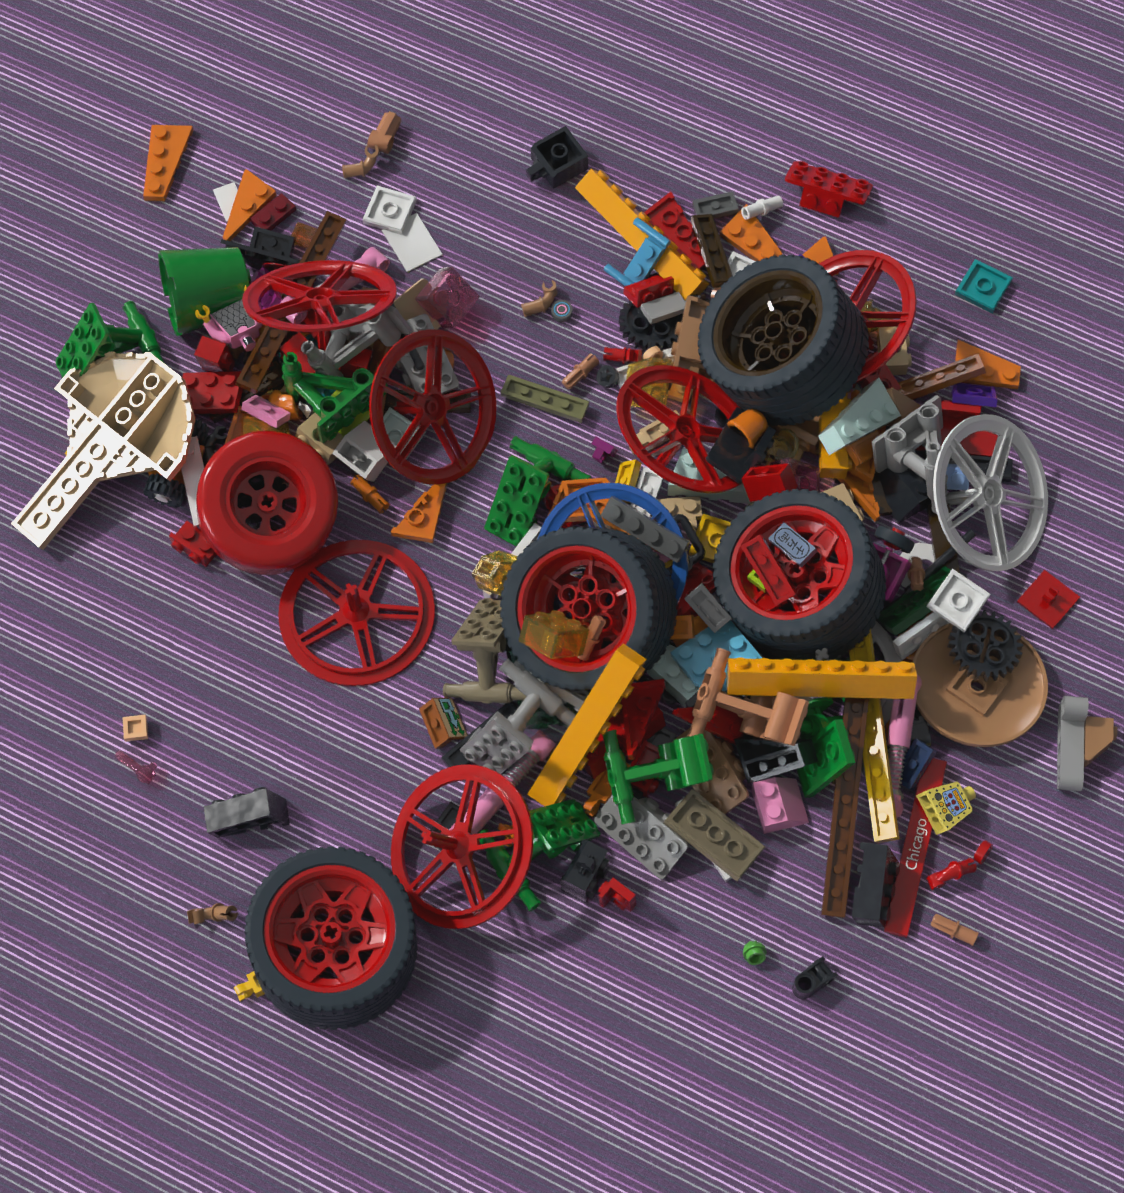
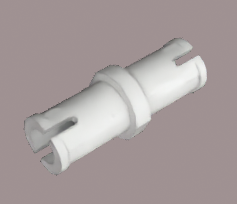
[741,196,783,219]

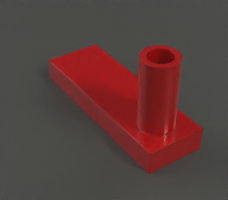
[740,534,797,606]

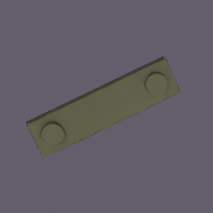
[500,374,589,423]

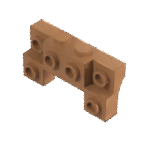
[671,295,714,381]

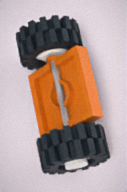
[143,417,209,508]

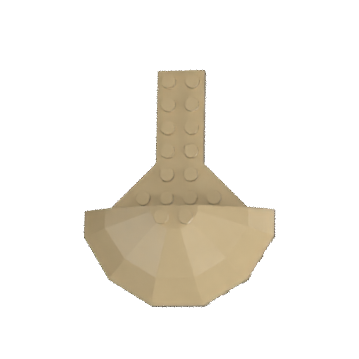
[12,352,195,550]

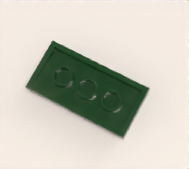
[876,566,951,636]

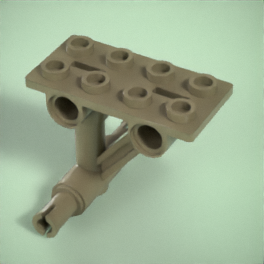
[443,598,526,704]

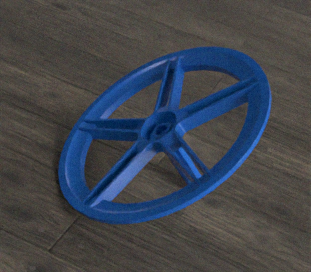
[537,483,688,620]

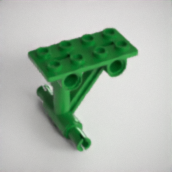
[55,301,166,378]
[282,352,388,444]
[484,436,592,547]
[603,730,714,825]
[478,799,601,912]

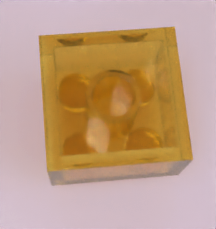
[519,610,589,659]

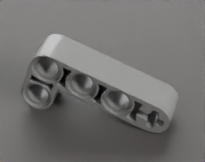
[1057,696,1089,791]

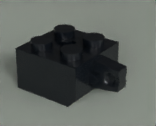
[526,126,589,189]
[560,839,610,903]

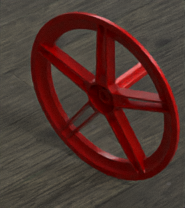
[819,250,917,381]
[242,260,397,350]
[369,329,497,485]
[616,365,755,493]
[278,540,435,686]
[391,764,533,929]

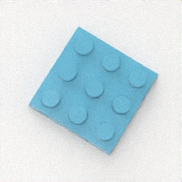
[670,620,762,692]

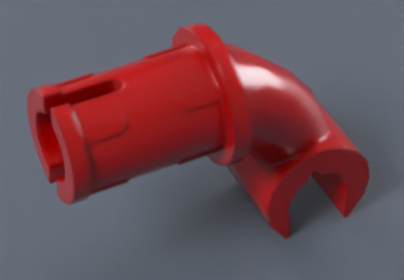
[603,347,642,364]
[926,858,977,891]

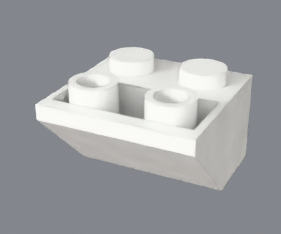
[332,421,397,482]

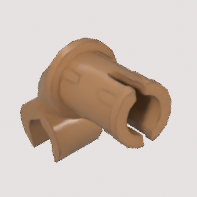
[342,145,380,178]
[521,280,558,317]
[187,903,238,924]

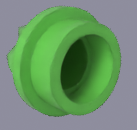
[743,940,767,965]

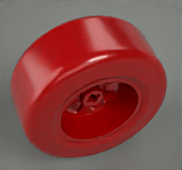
[196,431,338,575]

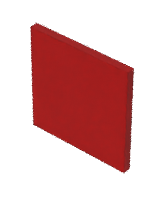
[1017,570,1080,629]

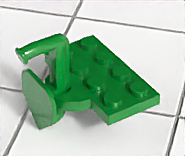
[797,697,856,798]

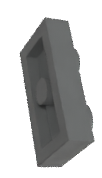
[692,191,739,219]

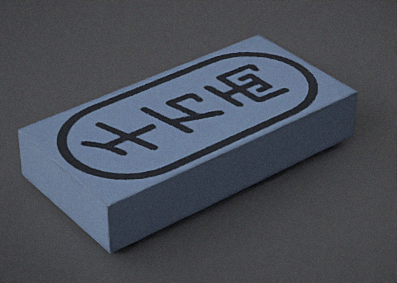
[768,523,818,568]

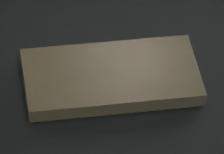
[664,789,765,882]

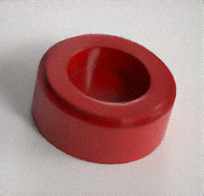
[973,840,993,864]

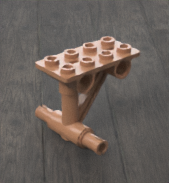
[687,648,809,746]

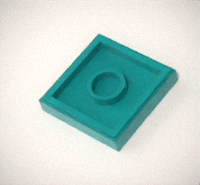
[954,259,1013,314]

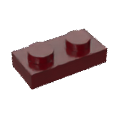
[250,193,296,231]

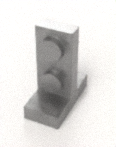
[684,583,732,633]

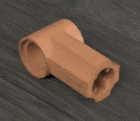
[367,111,401,154]

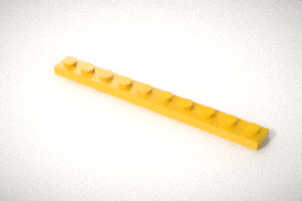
[849,629,899,844]

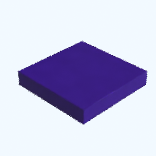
[951,383,998,407]

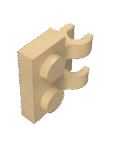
[657,496,702,532]

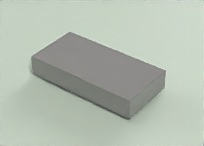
[640,292,685,324]

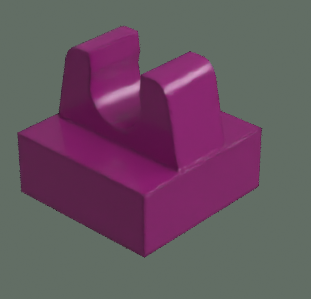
[591,436,618,463]

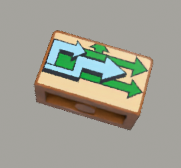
[419,697,467,749]

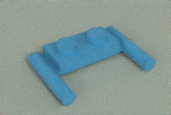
[603,217,671,286]

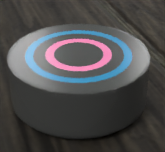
[551,300,573,322]

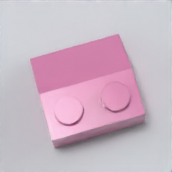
[752,777,809,834]

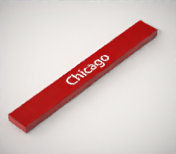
[884,758,947,938]

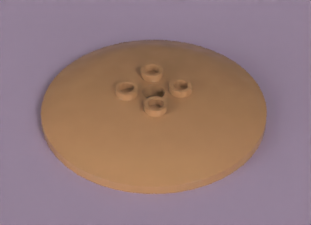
[912,623,1048,747]

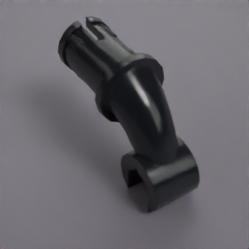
[202,426,227,467]

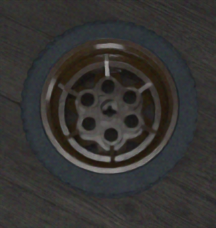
[698,255,869,426]

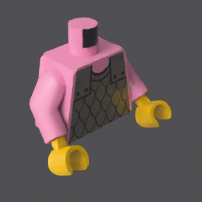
[195,285,263,351]

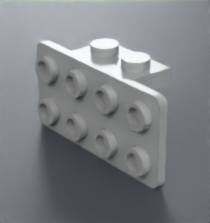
[396,314,459,394]
[594,795,689,879]

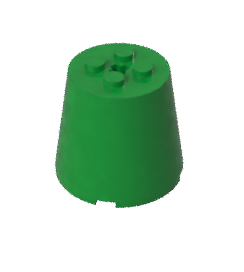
[158,247,251,336]

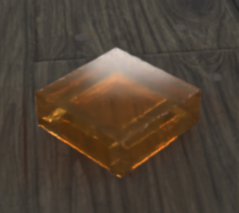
[291,222,317,248]

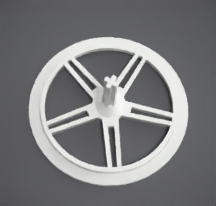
[933,414,1048,571]

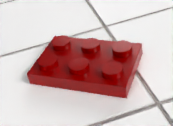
[182,371,243,414]

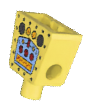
[916,782,976,835]

